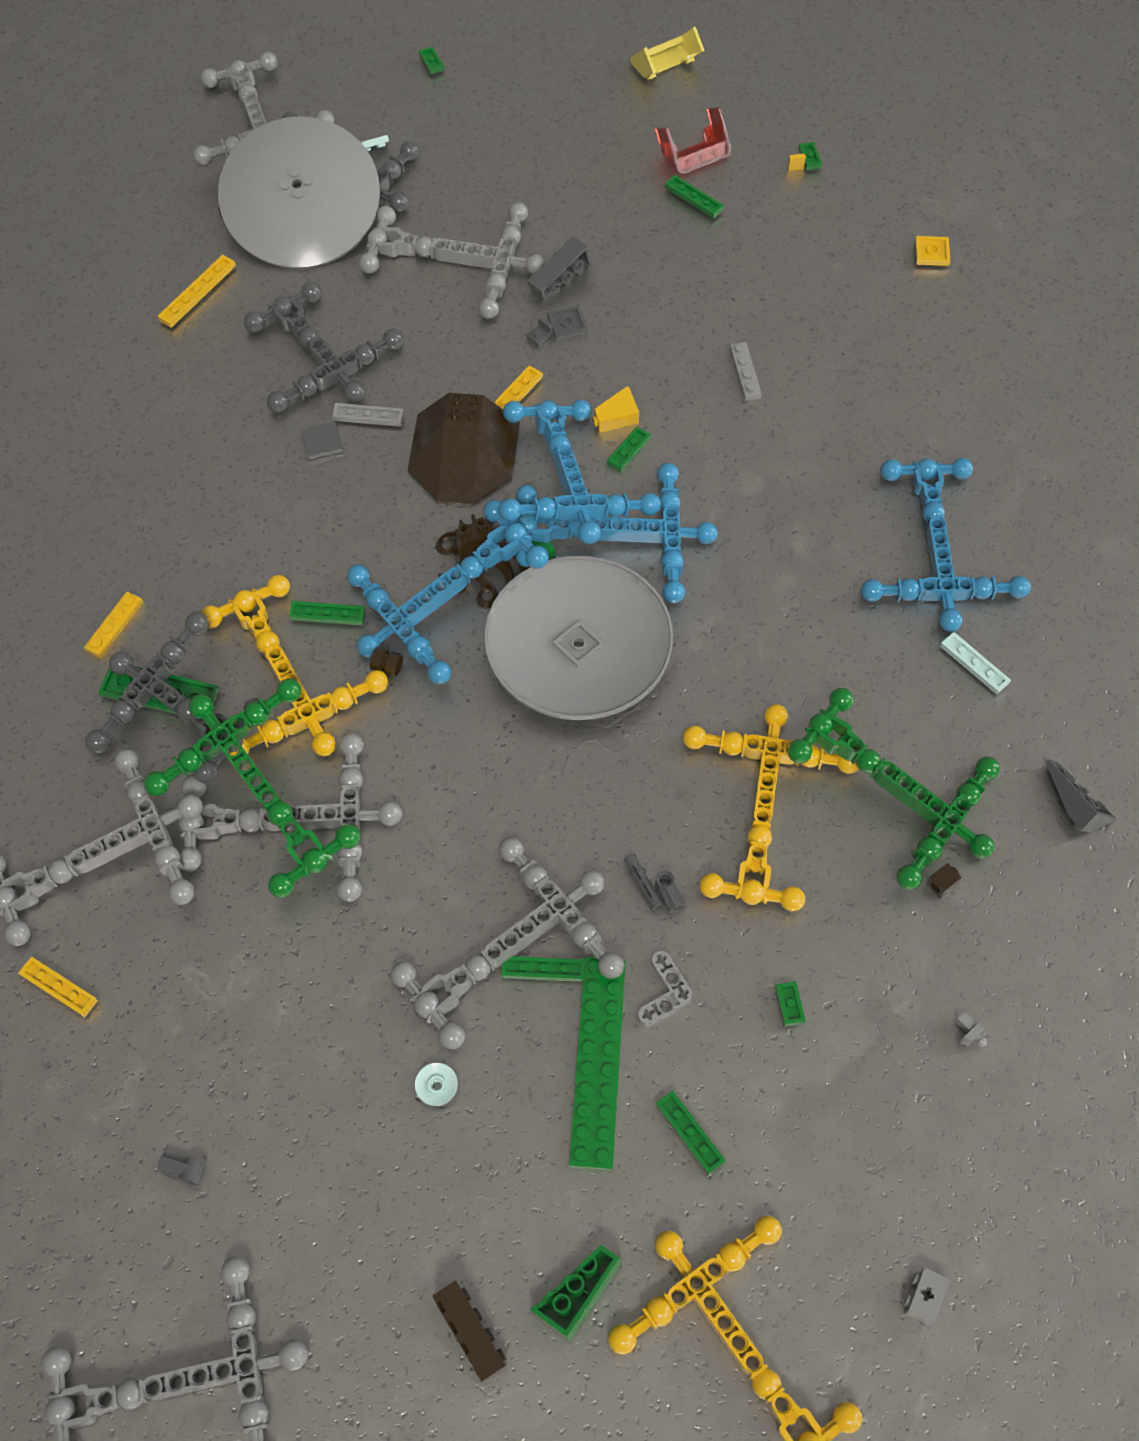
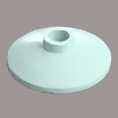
[415,1063,458,1106]

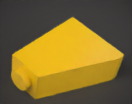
[592,386,639,433]

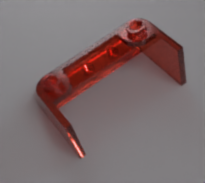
[656,107,731,174]

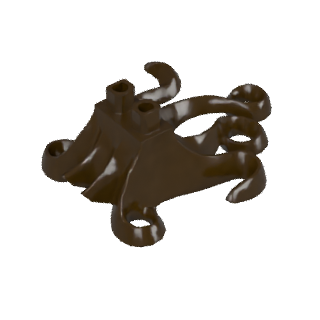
[435,514,530,608]

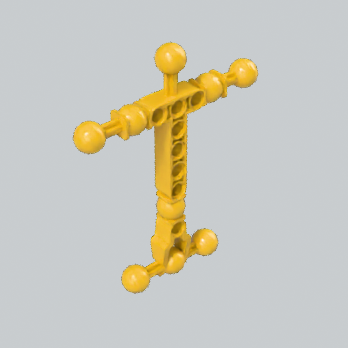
[200,574,389,757]
[682,704,859,912]
[608,1216,862,1441]

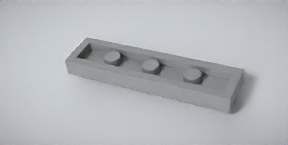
[729,342,762,401]
[332,403,404,427]

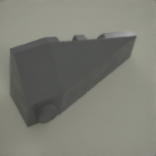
[1046,759,1117,833]

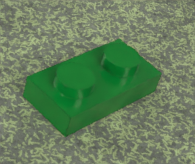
[419,46,444,75]
[798,142,822,171]
[775,981,806,1027]

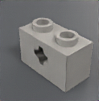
[904,1268,950,1326]

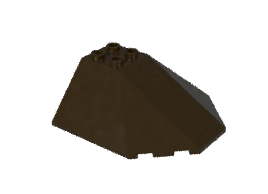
[408,392,520,506]

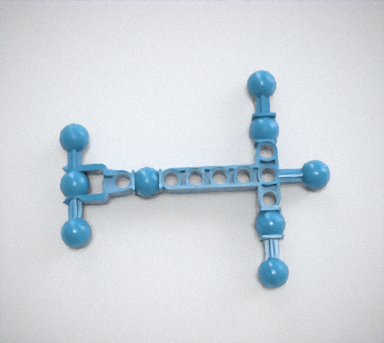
[498,399,661,544]
[861,457,1031,632]
[515,463,718,604]
[347,500,549,685]

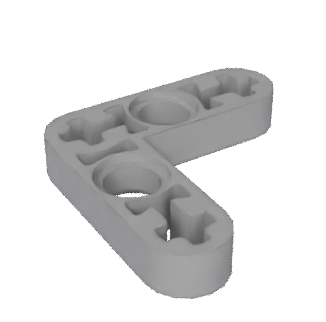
[638,951,692,1027]

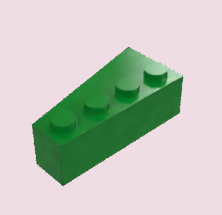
[530,1245,622,1342]

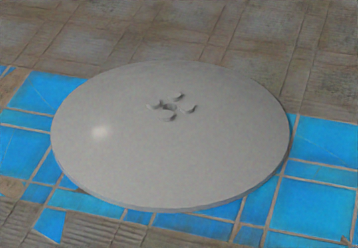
[218,117,380,269]
[485,556,673,720]

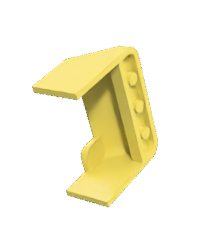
[629,27,704,80]

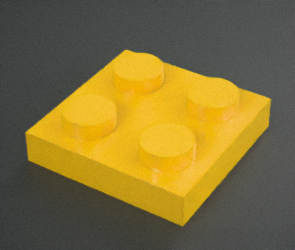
[915,236,950,266]

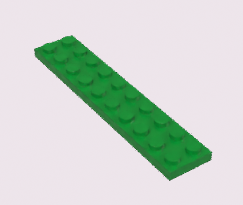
[569,957,626,1171]

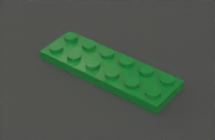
[98,666,220,721]

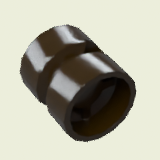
[370,647,404,677]

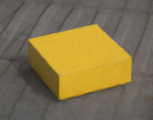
[787,154,806,171]

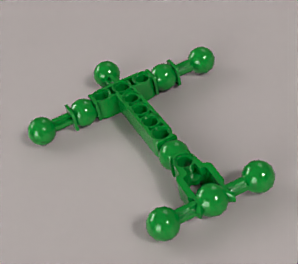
[144,678,361,898]
[787,688,1000,890]

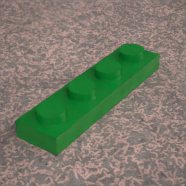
[665,175,724,219]
[289,601,366,626]
[501,956,585,982]
[655,1090,726,1175]

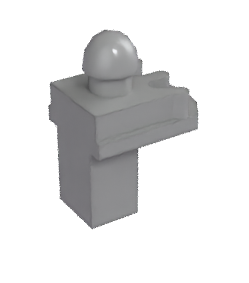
[955,1012,987,1048]

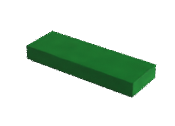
[607,427,651,472]

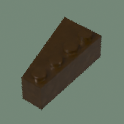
[432,1280,507,1384]

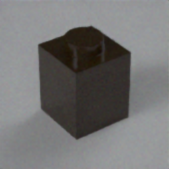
[926,863,962,899]

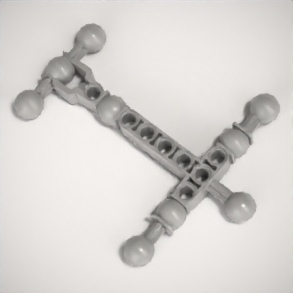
[193,52,335,166]
[359,202,545,319]
[179,733,403,902]
[0,748,203,946]
[391,837,624,1050]
[41,1256,308,1441]

